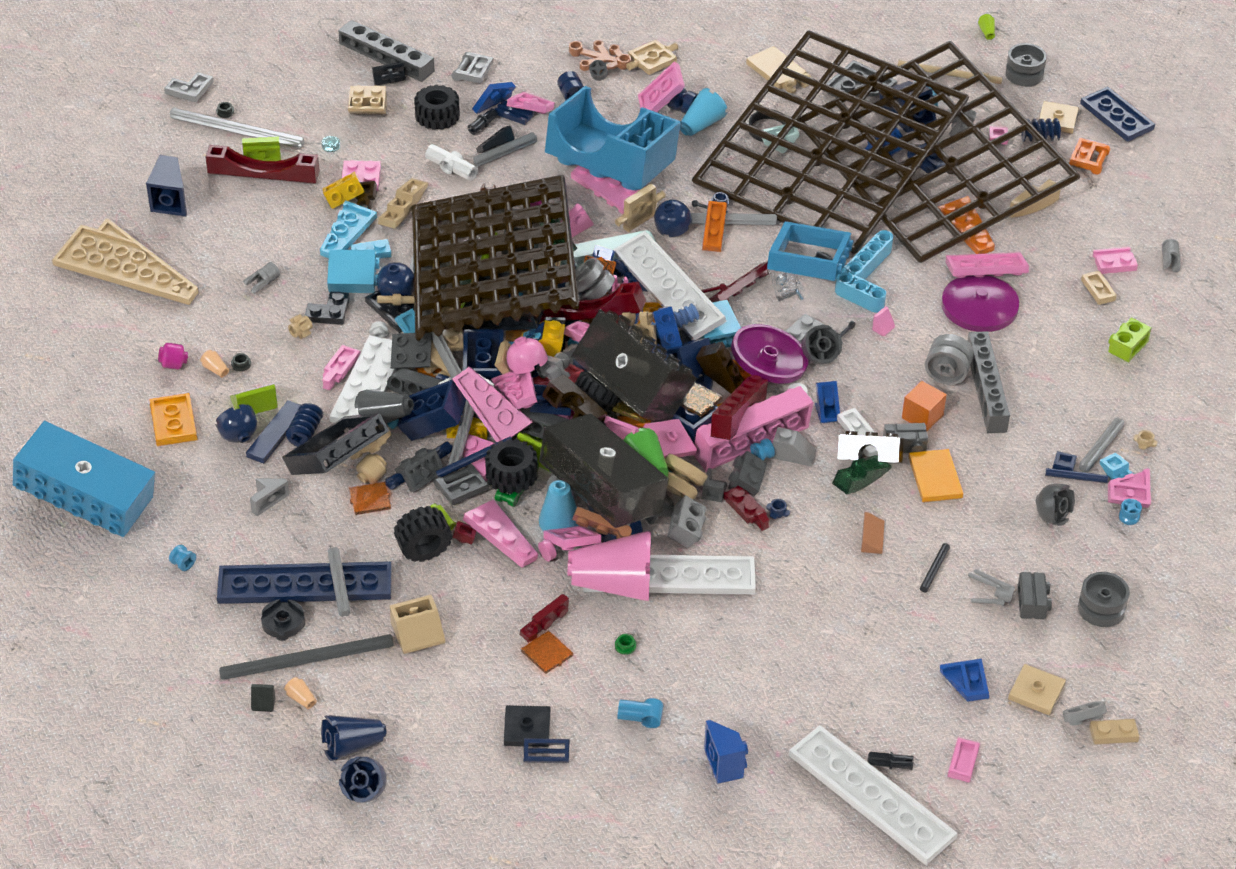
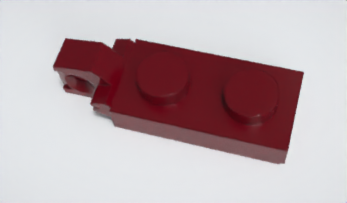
[723,485,770,531]
[519,594,569,643]

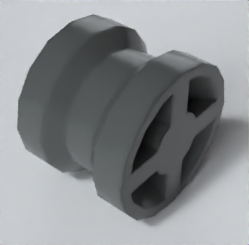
[589,60,608,81]

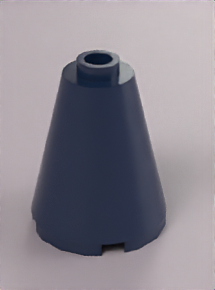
[321,715,387,761]

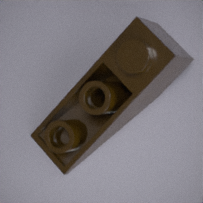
[696,342,745,394]

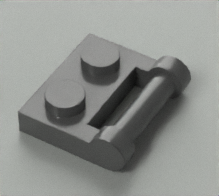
[434,464,488,505]

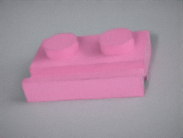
[1092,247,1138,274]

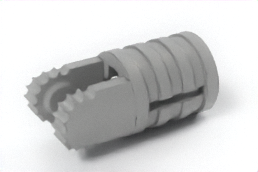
[1162,239,1181,272]
[243,262,280,294]

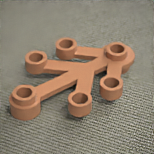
[569,40,632,73]

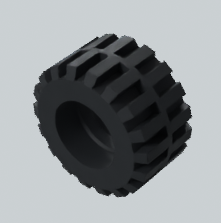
[414,85,460,130]
[575,371,625,414]
[485,439,538,494]
[394,506,452,562]

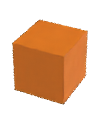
[902,381,947,432]

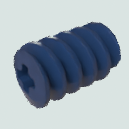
[1021,118,1061,142]
[286,403,323,447]

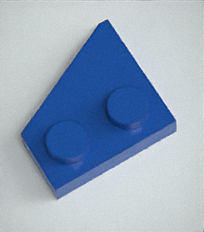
[472,82,516,114]

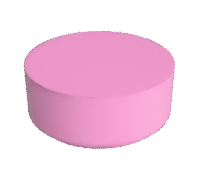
[538,539,557,562]

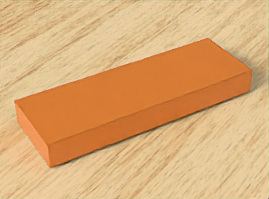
[702,201,727,252]

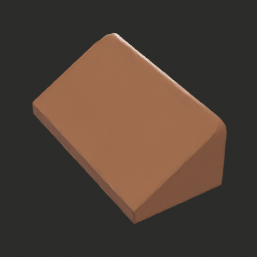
[861,512,885,554]

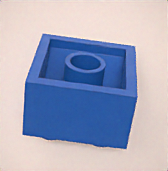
[704,720,748,784]

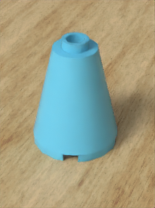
[680,88,728,136]
[539,480,579,532]

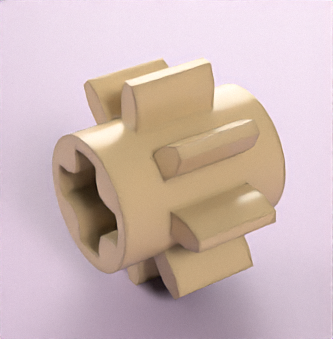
[288,314,313,339]

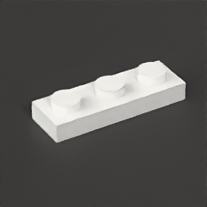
[837,408,878,459]

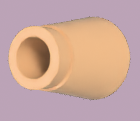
[200,350,229,378]
[284,677,317,709]

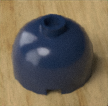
[654,199,692,237]
[377,262,414,296]
[215,404,257,443]
[339,757,387,802]

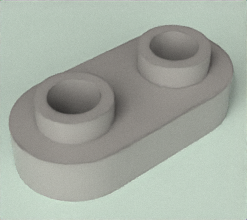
[1063,701,1107,725]

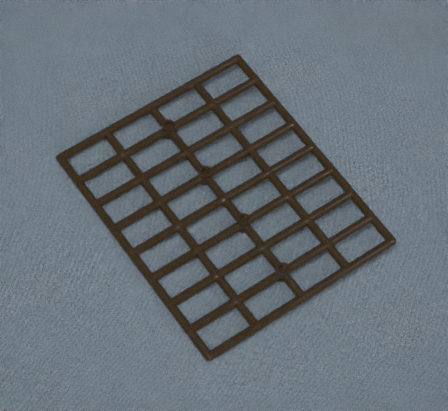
[692,30,969,254]
[798,41,1080,263]

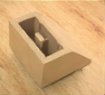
[348,85,387,114]
[389,595,445,654]

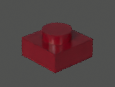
[452,521,476,545]

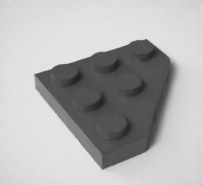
[824,60,897,98]

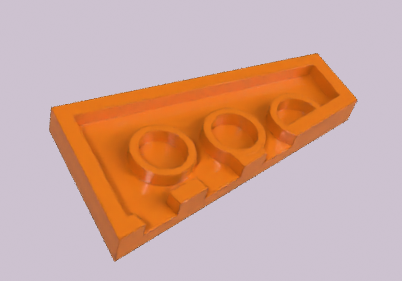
[938,196,995,254]

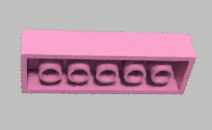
[694,386,814,472]

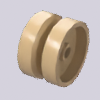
[659,454,708,500]

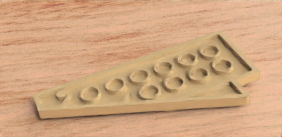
[52,219,199,305]

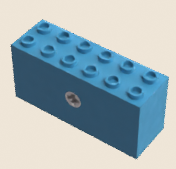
[12,420,155,537]

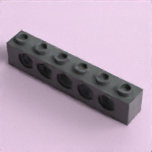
[338,20,435,82]
[967,331,1010,433]

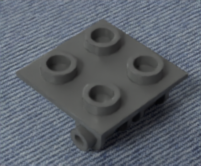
[390,332,432,371]

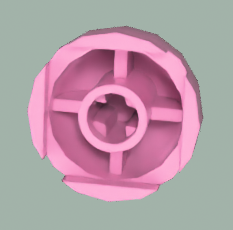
[506,337,548,374]

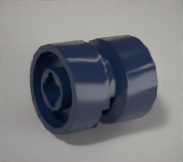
[557,71,584,101]
[667,88,698,114]

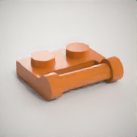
[1069,138,1110,175]

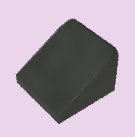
[251,684,276,712]

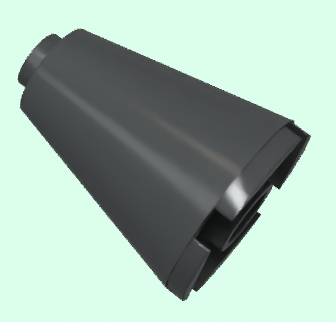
[354,389,414,424]

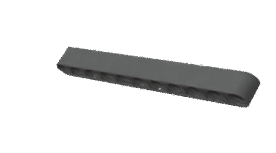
[387,368,590,448]

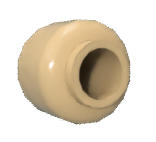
[356,453,387,484]

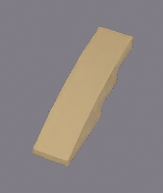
[378,178,428,229]

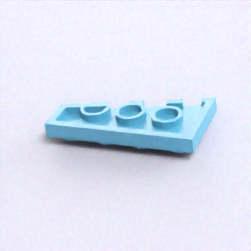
[320,200,377,258]

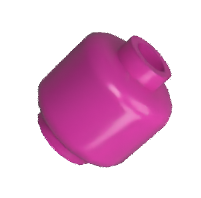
[158,343,188,370]

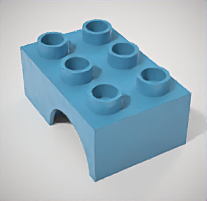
[545,86,681,190]

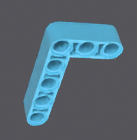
[835,230,893,313]

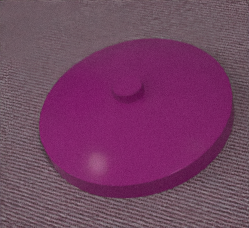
[941,275,1019,332]
[731,324,809,384]

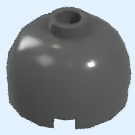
[801,324,842,365]
[1035,483,1075,526]

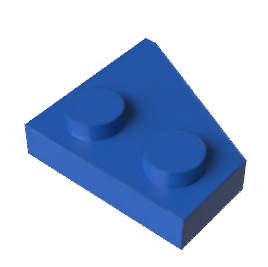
[940,658,989,702]

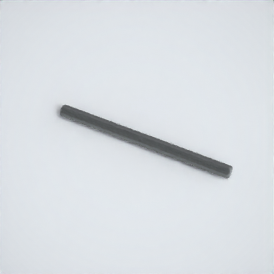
[219,634,394,680]

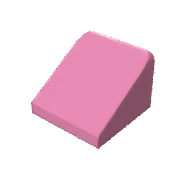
[872,307,895,336]

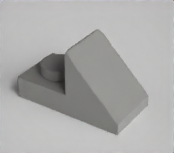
[250,478,289,516]

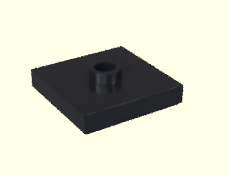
[504,705,551,747]

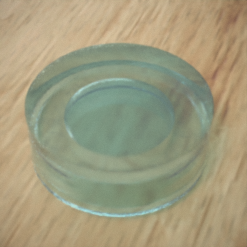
[322,136,340,152]

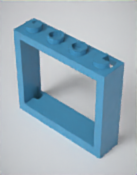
[767,221,854,281]

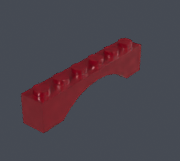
[205,145,320,183]
[541,282,646,322]
[710,375,768,440]

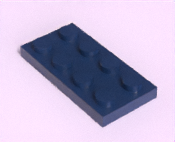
[1080,86,1155,142]

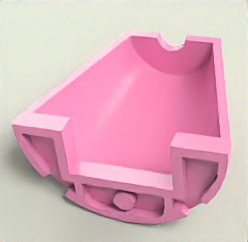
[567,531,651,601]

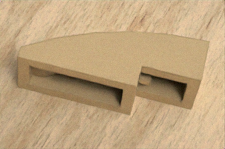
[1009,179,1061,218]

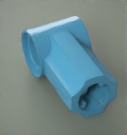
[617,698,664,728]

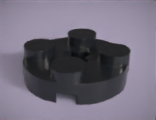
[261,600,305,641]

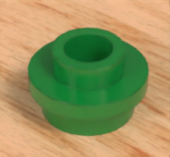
[614,634,636,655]

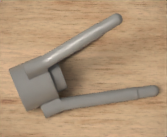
[968,569,1015,606]

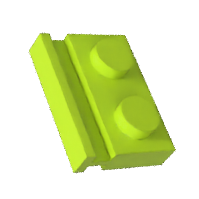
[242,136,281,161]

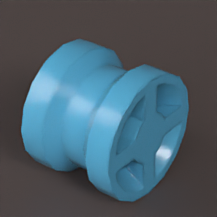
[750,438,775,461]
[1119,499,1142,525]
[169,544,196,571]

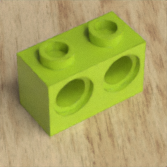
[1108,317,1152,363]

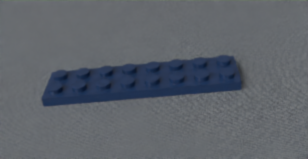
[217,561,392,604]

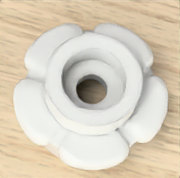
[369,321,388,338]

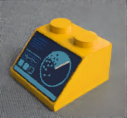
[522,320,565,357]

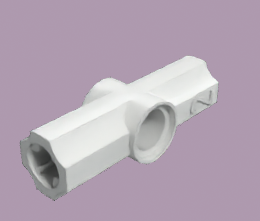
[425,144,478,181]

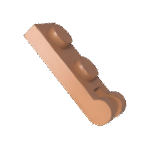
[572,507,632,539]

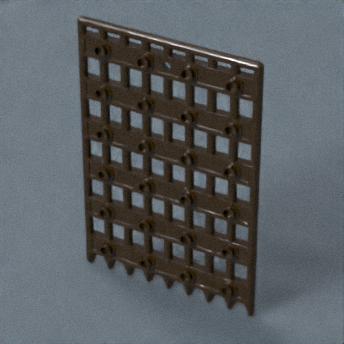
[412,175,579,341]

